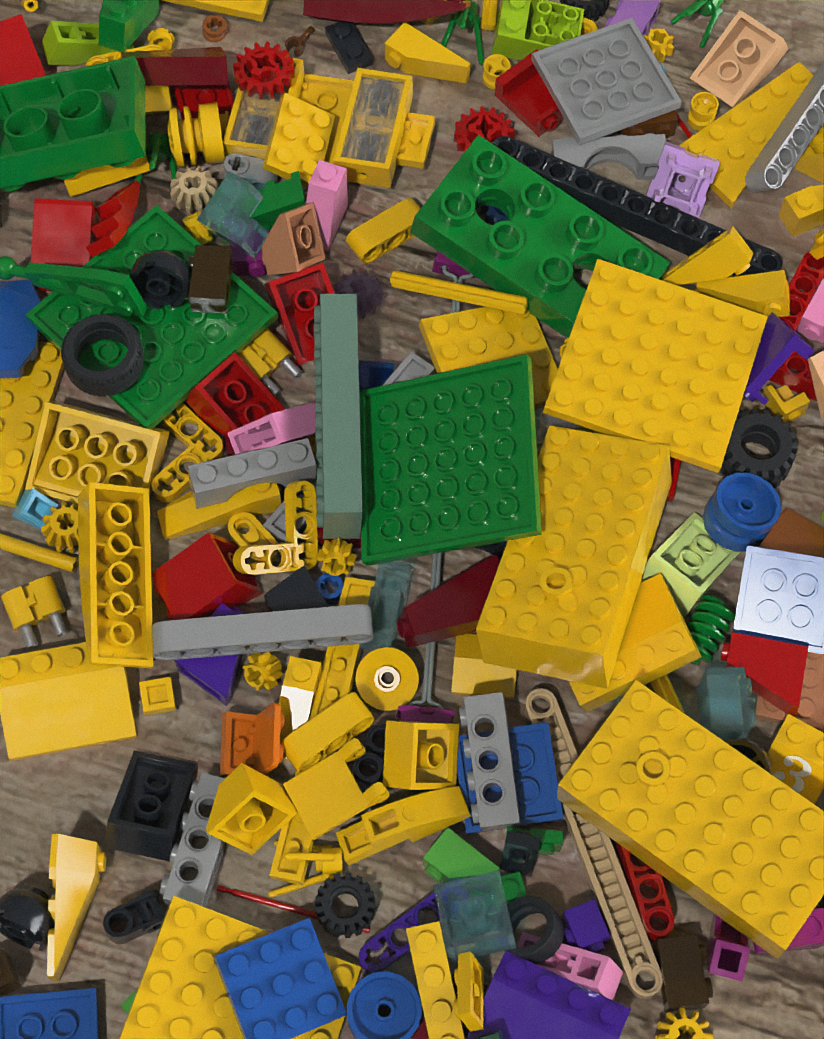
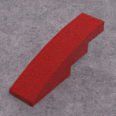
[86,180,140,257]

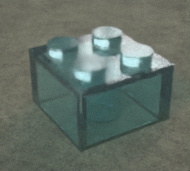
[696,667,755,741]
[433,870,517,963]

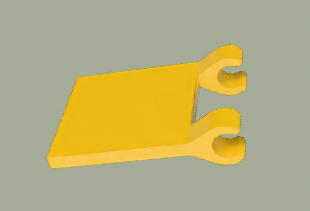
[283,738,390,841]

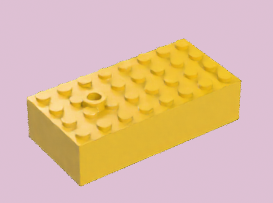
[476,425,672,689]
[557,680,824,959]

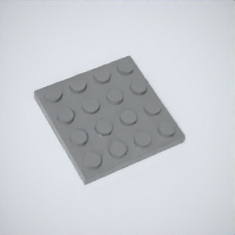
[531,18,682,145]

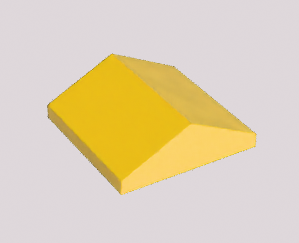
[451,634,517,699]

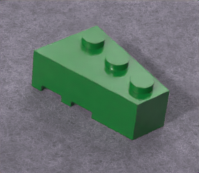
[98,0,159,52]
[215,171,305,244]

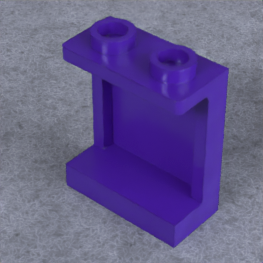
[744,312,814,405]

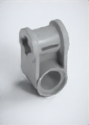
[224,153,278,192]

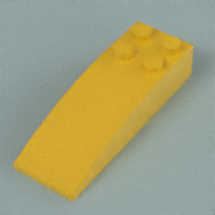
[78,482,153,668]

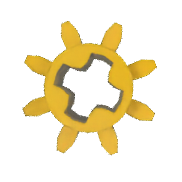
[643,28,674,63]
[182,211,216,245]
[317,537,357,576]
[243,652,283,691]

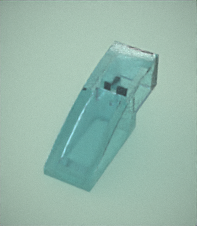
[359,561,414,651]

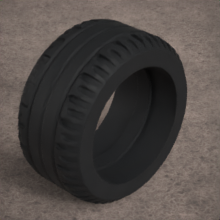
[61,314,144,397]

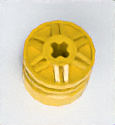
[167,102,225,168]

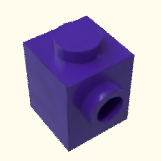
[561,899,611,953]

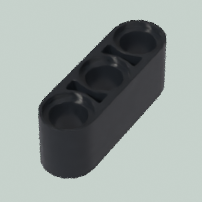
[350,724,386,818]

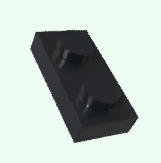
[325,21,373,74]
[500,831,541,877]

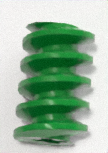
[687,595,735,665]

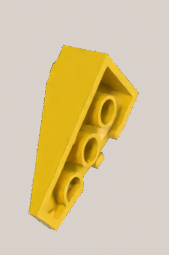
[157,483,281,541]
[47,834,106,982]

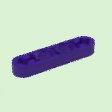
[359,882,468,974]

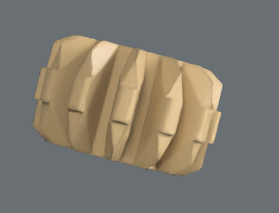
[170,166,218,215]

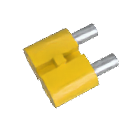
[237,328,302,397]
[1,576,68,649]

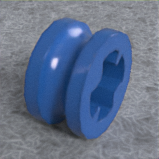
[316,573,343,604]

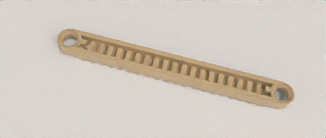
[524,688,663,999]

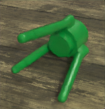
[441,0,484,65]
[671,0,724,48]
[134,132,177,184]

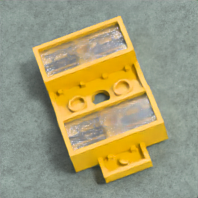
[223,58,435,188]

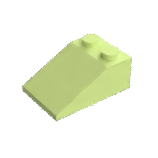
[641,512,740,617]

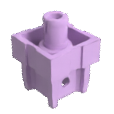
[646,141,720,217]

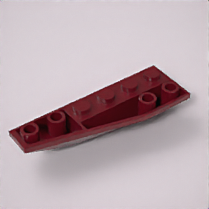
[303,0,471,23]

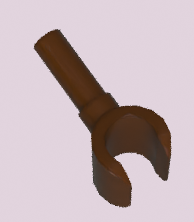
[285,26,314,57]

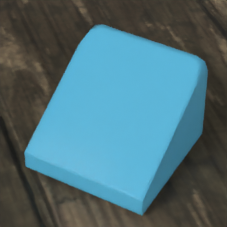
[12,488,58,529]

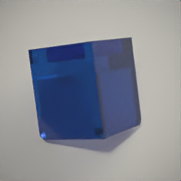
[358,360,394,391]

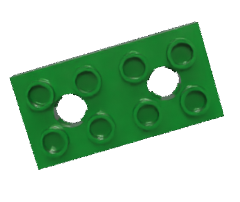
[0,56,145,192]
[410,135,671,338]

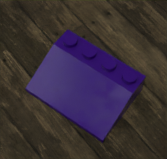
[466,951,631,1039]

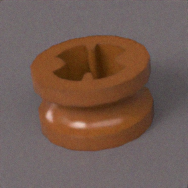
[202,15,227,42]

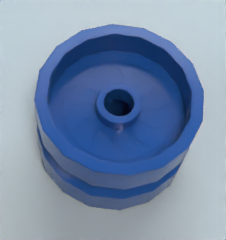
[702,473,781,552]
[346,971,422,1039]

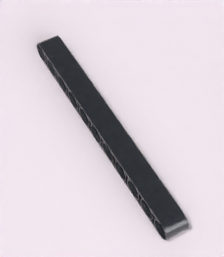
[493,136,783,276]

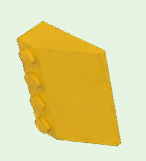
[25,401,170,503]
[569,573,702,712]
[0,642,137,761]

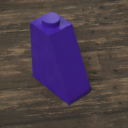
[174,603,244,706]

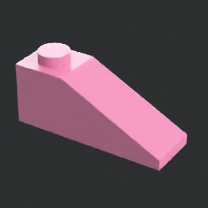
[517,932,623,1000]

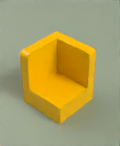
[763,384,810,424]

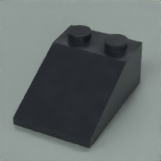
[106,751,196,862]

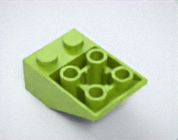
[491,0,584,60]

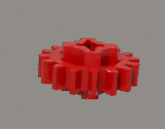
[233,41,295,100]
[454,106,515,154]

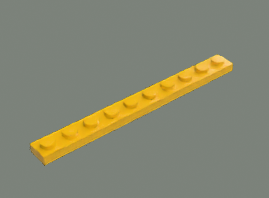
[269,577,377,885]

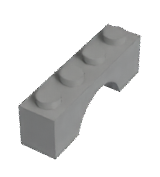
[551,133,666,180]
[188,438,316,509]

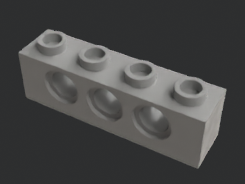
[459,692,521,831]
[160,773,226,908]

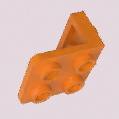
[220,703,284,777]

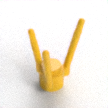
[268,840,342,897]

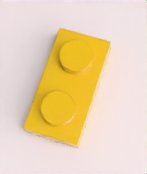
[454,951,484,1032]

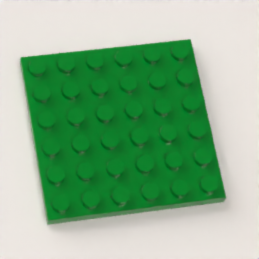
[25,205,278,428]
[359,354,542,566]

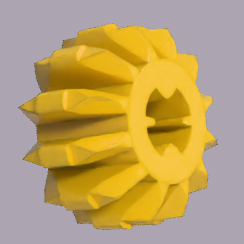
[41,501,78,554]
[654,1008,713,1039]

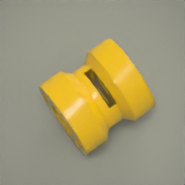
[687,92,719,131]

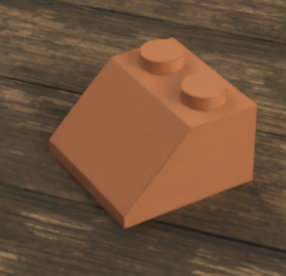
[261,202,326,275]

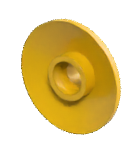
[355,647,419,711]

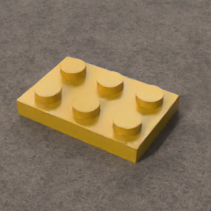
[262,93,335,189]

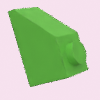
[422,827,500,884]

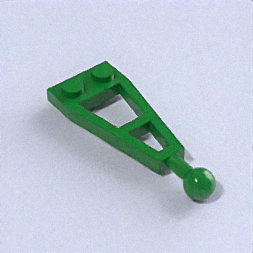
[0,256,147,317]

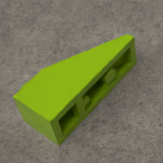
[41,21,134,66]

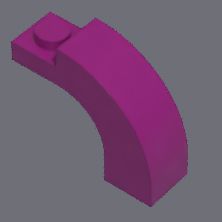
[707,914,750,982]

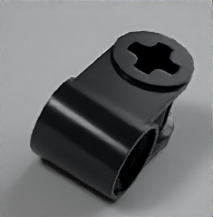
[103,890,165,944]

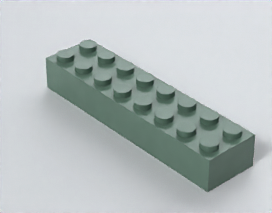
[314,294,362,539]

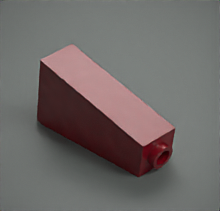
[121,47,228,86]
[397,555,500,648]

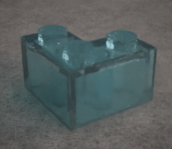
[197,171,269,258]

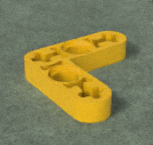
[151,402,224,503]
[233,480,318,575]

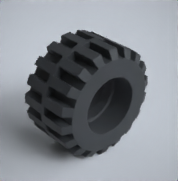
[720,409,798,488]

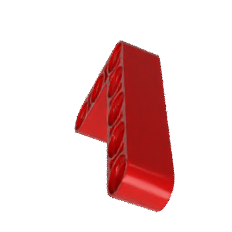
[769,251,824,401]
[614,841,675,942]

